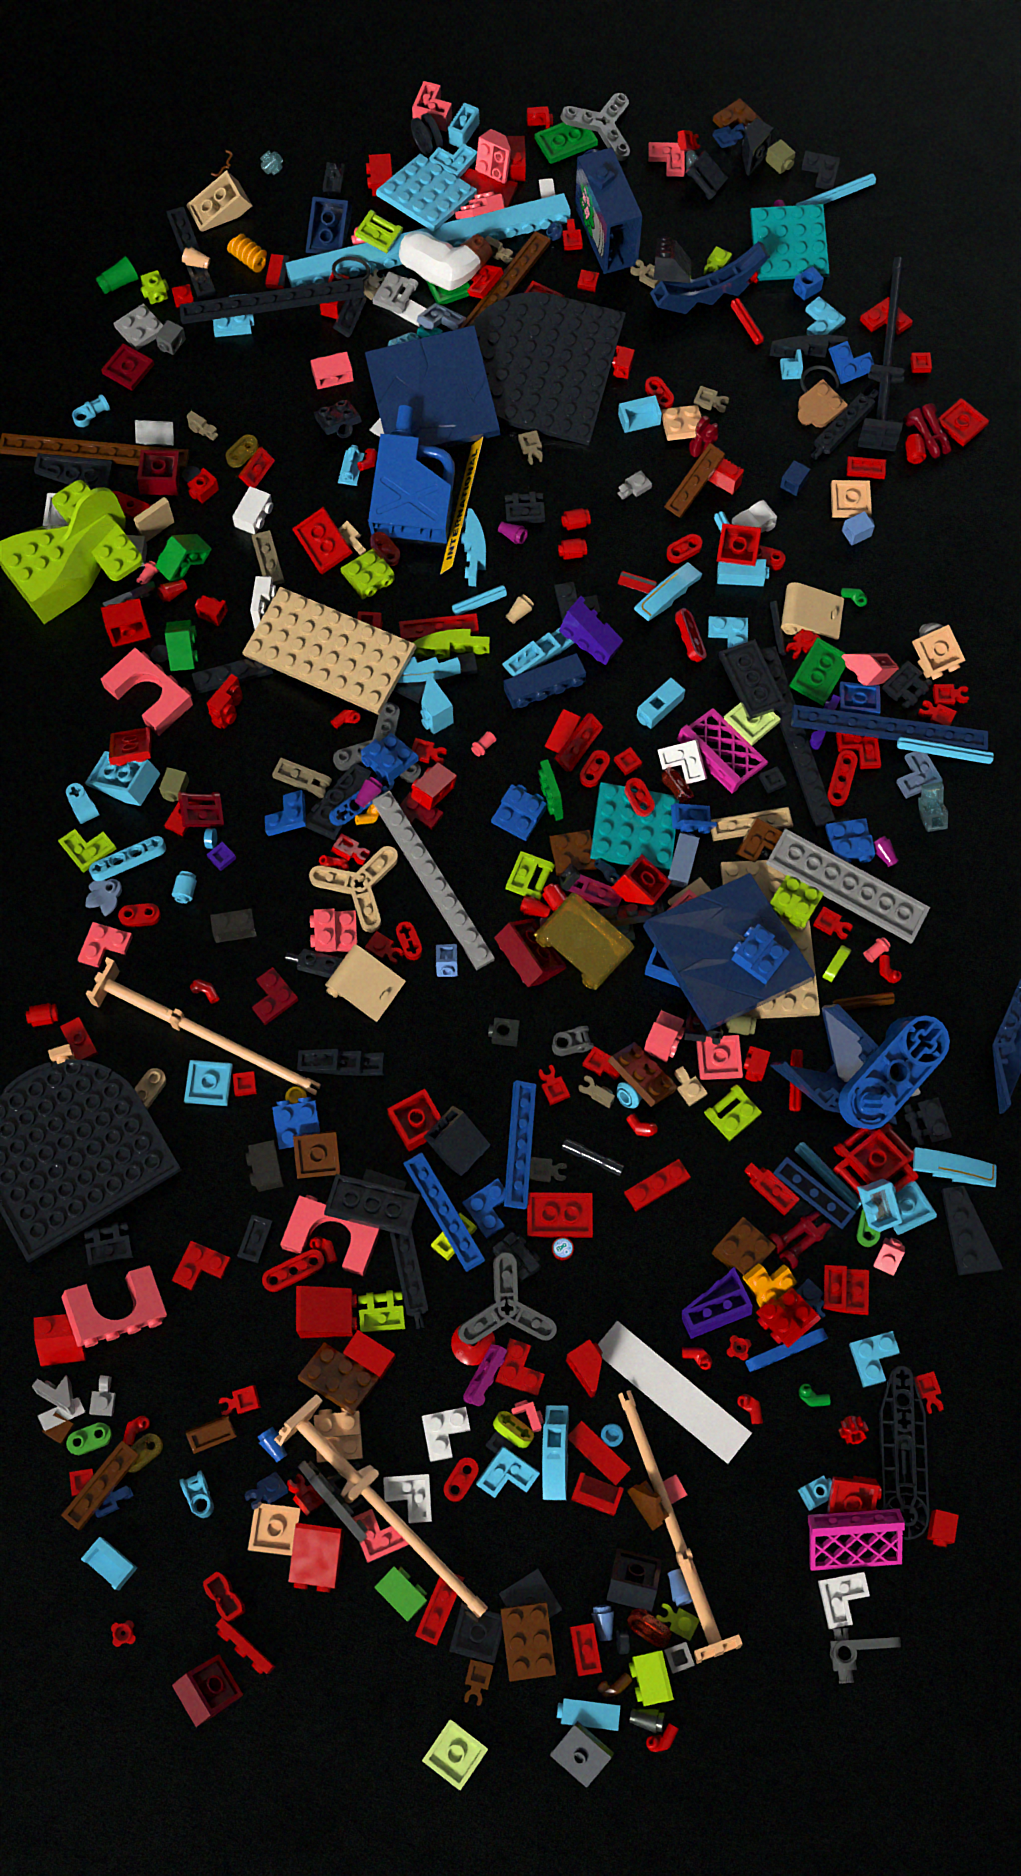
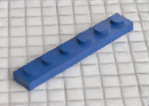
[504,1080,536,1209]
[403,1152,485,1272]

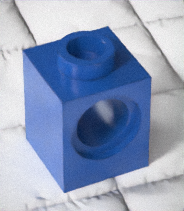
[793,266,824,300]

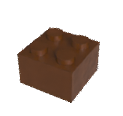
[712,1217,776,1283]

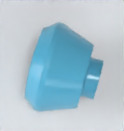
[616,1081,642,1108]

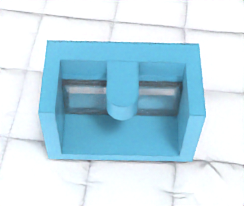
[857,1179,902,1232]

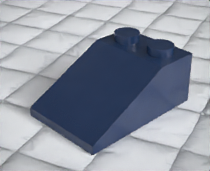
[306,197,352,255]

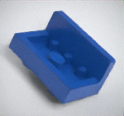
[671,803,717,834]

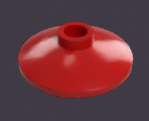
[451,1326,495,1366]

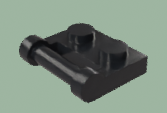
[685,151,728,200]

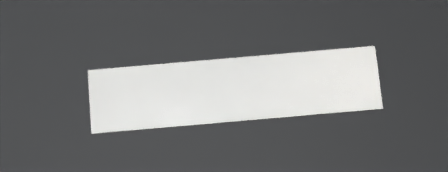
[598,1321,752,1464]

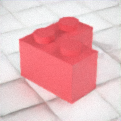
[412,81,452,132]
[644,1010,685,1063]

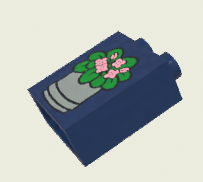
[575,147,642,274]

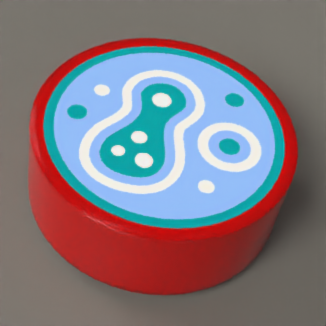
[552,1237,574,1260]

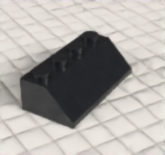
[653,236,691,283]

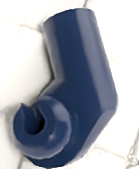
[594,858,620,885]

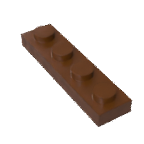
[664,443,726,519]
[61,1441,140,1530]

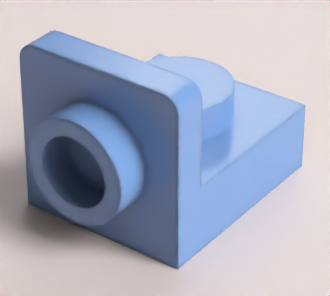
[436,944,458,977]

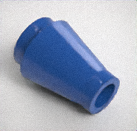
[258,1426,288,1462]

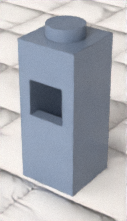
[668,833,700,889]

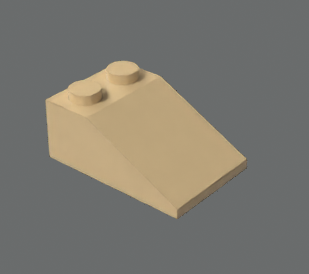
[186,170,252,232]

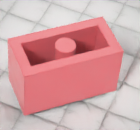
[311,352,353,389]

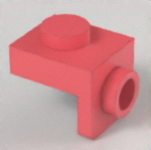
[873,1238,905,1276]
[511,1400,544,1433]

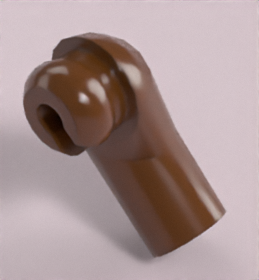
[597,1673,632,1698]

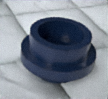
[546,222,563,241]

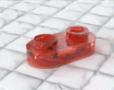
[370,532,401,566]
[662,767,694,803]
[627,1609,672,1648]

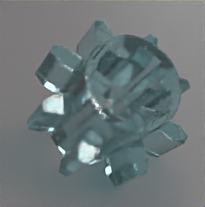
[261,151,283,175]

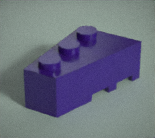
[559,596,623,666]
[682,1267,753,1339]

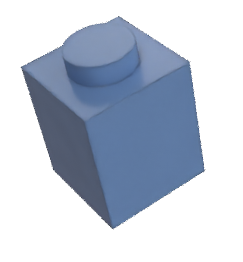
[842,511,875,545]

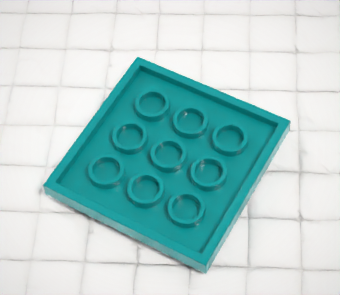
[750,204,829,281]
[590,782,680,872]

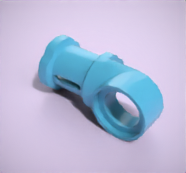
[72,395,110,427]

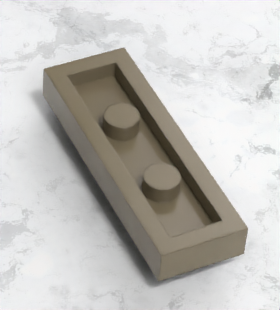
[251,530,284,585]

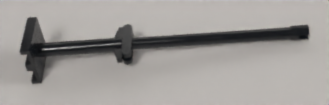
[858,257,904,452]

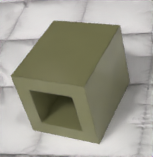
[766,140,796,174]
[159,767,189,802]

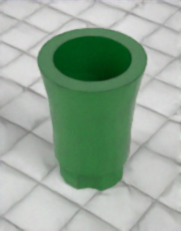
[96,256,139,294]

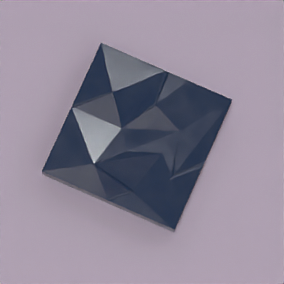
[365,325,501,449]
[643,873,815,1032]

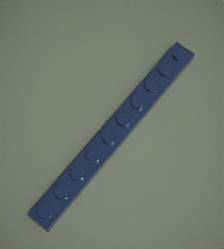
[791,705,988,751]

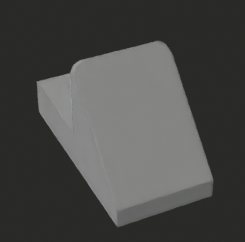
[32,1375,75,1415]

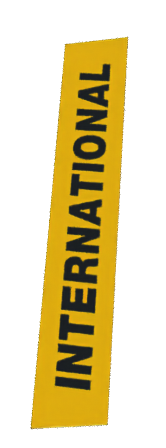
[440,437,483,574]

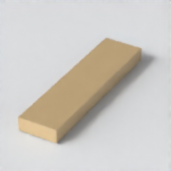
[711,807,793,841]

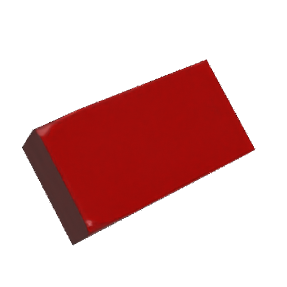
[545,709,581,753]

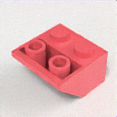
[475,129,511,184]
[842,653,899,686]

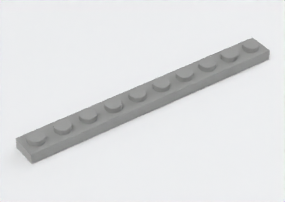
[372,790,495,970]

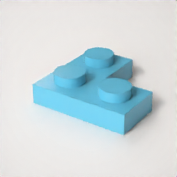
[428,144,477,178]
[805,297,846,335]
[708,616,748,649]
[849,1331,900,1387]
[476,1445,540,1498]

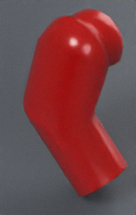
[319,855,349,871]
[879,955,901,983]
[310,1236,337,1264]
[737,1394,763,1424]

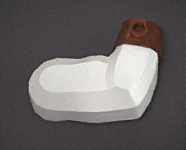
[398,231,493,291]

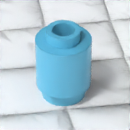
[172,871,197,903]

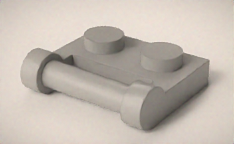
[373,272,418,314]

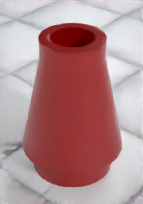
[157,579,187,602]
[519,895,551,918]

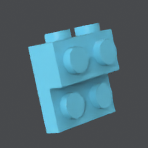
[213,294,254,337]

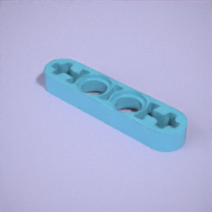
[89,836,166,881]

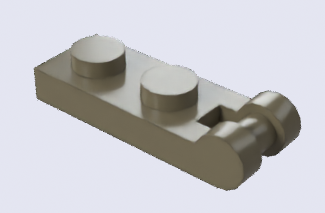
[272,758,332,798]

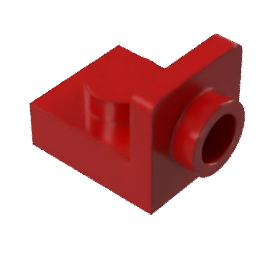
[527,106,553,129]

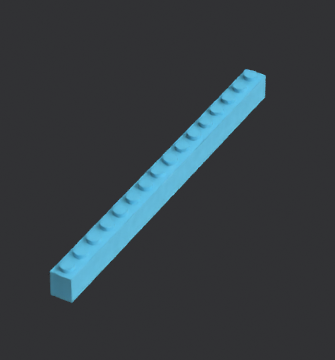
[285,193,570,288]

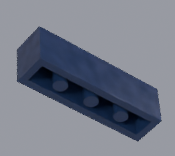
[504,653,586,709]
[773,1157,856,1229]

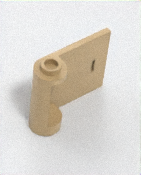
[781,583,844,640]
[325,944,406,1022]

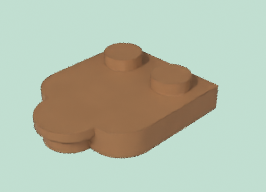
[798,379,848,427]

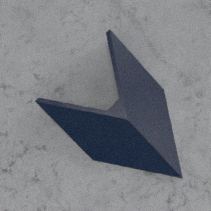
[992,979,1021,1114]
[770,1004,897,1124]

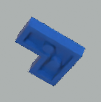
[828,341,874,384]
[265,790,306,836]
[462,1178,505,1239]

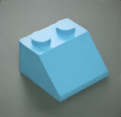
[421,675,453,735]

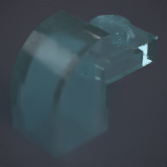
[918,782,948,832]

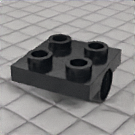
[314,399,362,438]

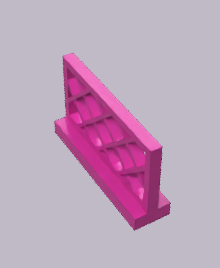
[677,708,768,793]
[808,1509,905,1571]

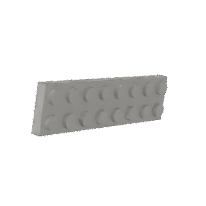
[766,829,930,943]

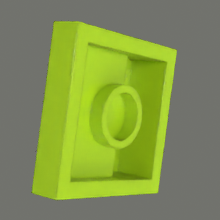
[341,549,395,599]
[770,875,824,928]

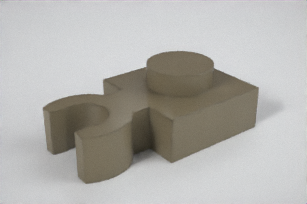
[485,236,513,265]
[630,260,660,289]
[363,269,385,300]
[693,386,729,412]
[187,411,218,441]
[518,430,543,464]

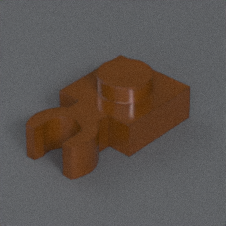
[465,1660,493,1706]

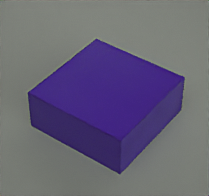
[207,842,236,871]

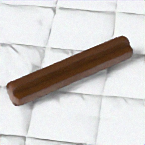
[833,992,895,1011]

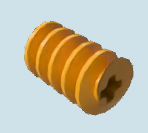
[227,234,267,272]

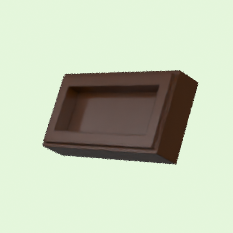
[186,1414,236,1454]

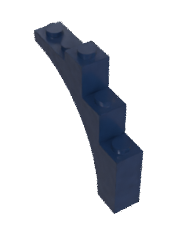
[650,241,770,314]

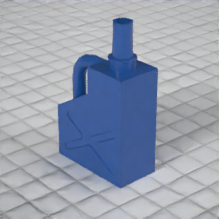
[368,405,455,543]

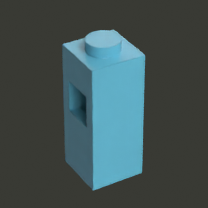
[717,559,769,586]
[637,678,685,729]
[557,1698,620,1731]

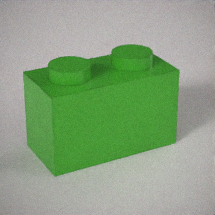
[375,1567,427,1622]

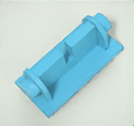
[338,445,364,486]

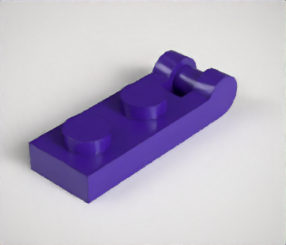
[809,695,841,750]

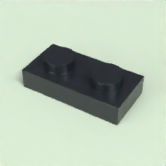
[237,1215,273,1264]

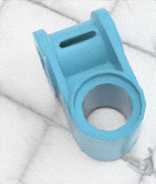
[66,783,99,824]
[180,1471,214,1518]

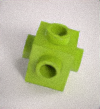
[141,270,169,304]

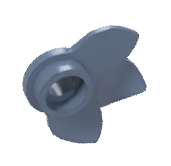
[86,879,122,916]

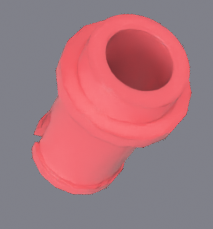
[137,561,159,585]
[471,731,496,756]
[863,937,891,963]

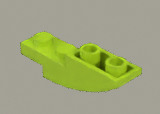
[412,629,490,659]

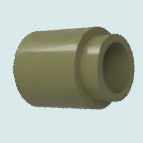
[725,1014,756,1035]

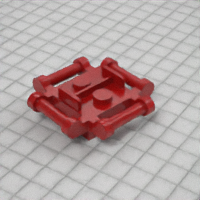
[833,1123,919,1202]

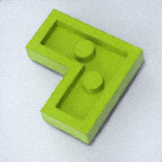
[58,829,116,873]

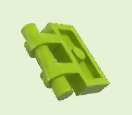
[358,1290,405,1333]

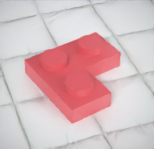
[648,142,685,177]
[78,922,133,968]
[352,1509,410,1562]

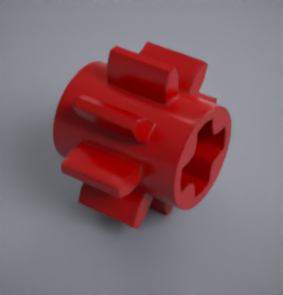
[839,1416,868,1444]

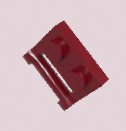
[178,791,224,827]

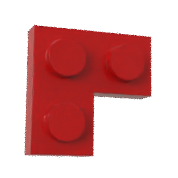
[467,264,504,299]
[860,297,913,335]
[836,732,881,769]
[172,1241,231,1291]
[495,1338,545,1397]

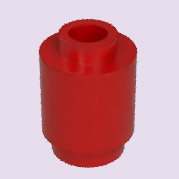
[905,434,926,464]
[561,508,591,531]
[558,538,587,560]
[542,883,571,915]
[26,1003,58,1027]

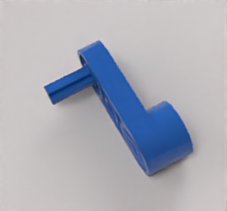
[838,1016,950,1129]

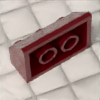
[494,918,567,987]

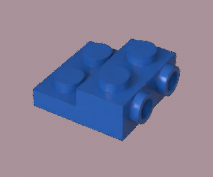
[838,682,880,716]
[361,733,419,783]
[491,784,547,841]
[825,818,875,864]
[731,924,790,984]
[272,1097,320,1149]

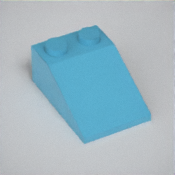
[85,751,160,806]

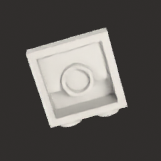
[250,575,276,629]

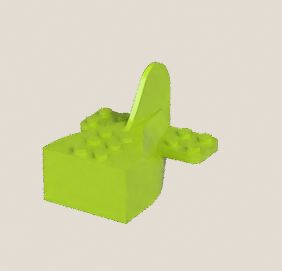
[0,480,143,624]

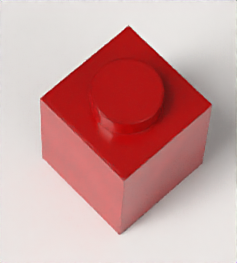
[927,1510,959,1547]

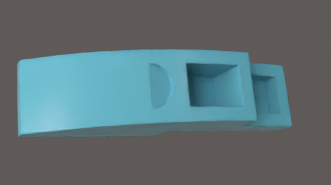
[461,508,486,586]
[542,1406,569,1500]

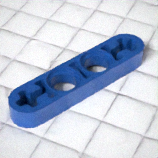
[329,776,394,826]
[745,1328,828,1372]

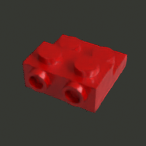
[207,674,243,729]
[756,1287,821,1348]
[826,1476,882,1514]

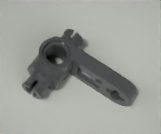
[830,1628,901,1683]

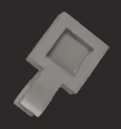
[618,471,652,499]
[89,1375,116,1416]

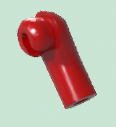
[357,448,378,471]
[331,710,361,729]
[190,979,220,1004]
[626,1113,658,1137]
[682,1347,712,1370]
[123,1416,150,1446]
[646,1723,679,1752]

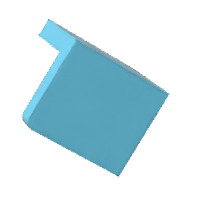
[780,349,803,380]

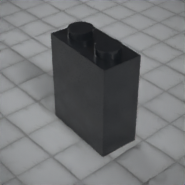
[423,1106,490,1176]

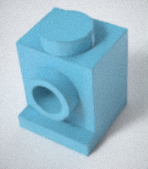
[798,1476,832,1511]

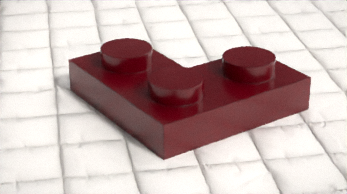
[400,792,443,830]
[252,967,298,1025]

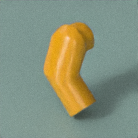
[355,804,379,825]

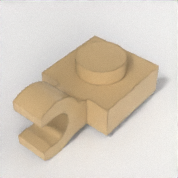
[338,521,366,555]
[674,1066,708,1107]

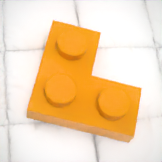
[743,1263,797,1307]

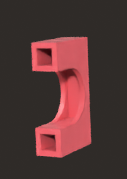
[101,648,193,736]
[280,1195,382,1277]
[61,1265,167,1348]

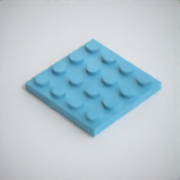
[376,154,477,232]

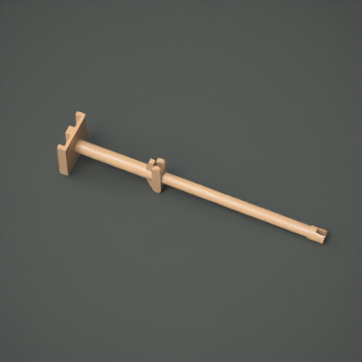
[86,958,321,1095]
[618,1390,742,1664]
[274,1394,488,1618]

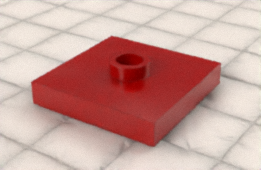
[938,398,989,446]

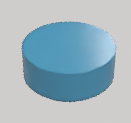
[204,828,217,849]
[601,1424,623,1447]

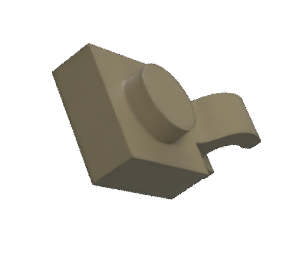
[579,1076,615,1108]

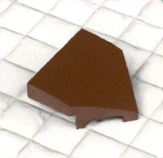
[627,1481,669,1531]

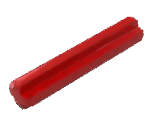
[731,298,764,345]
[789,1049,803,1111]

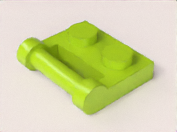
[355,210,403,254]
[506,851,555,901]
[704,1085,762,1141]

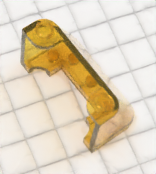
[534,893,634,990]

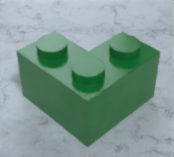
[155,534,212,581]
[165,620,198,671]

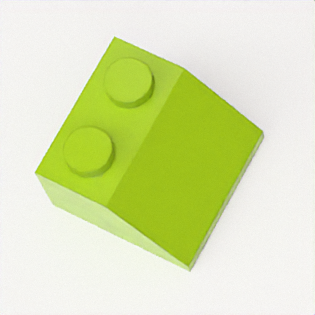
[629,1650,674,1706]

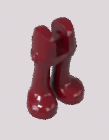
[903,403,951,459]
[689,416,720,457]
[766,1210,831,1270]

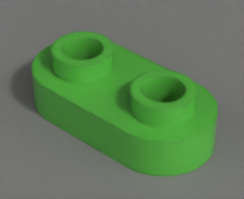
[857,1203,884,1247]
[67,1423,112,1455]

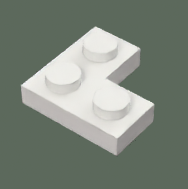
[658,740,707,784]
[422,1407,470,1462]
[384,1474,432,1523]
[818,1572,870,1629]

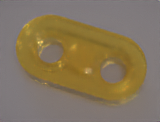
[226,435,258,467]
[128,1434,163,1473]

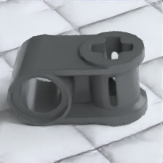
[552,1026,594,1056]

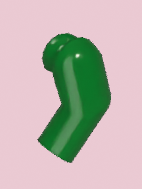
[841,588,868,607]
[799,1384,831,1407]

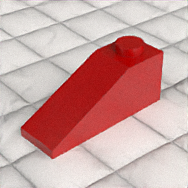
[507,136,526,181]

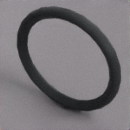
[332,256,371,282]
[800,365,839,393]

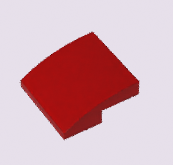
[824,1265,869,1315]

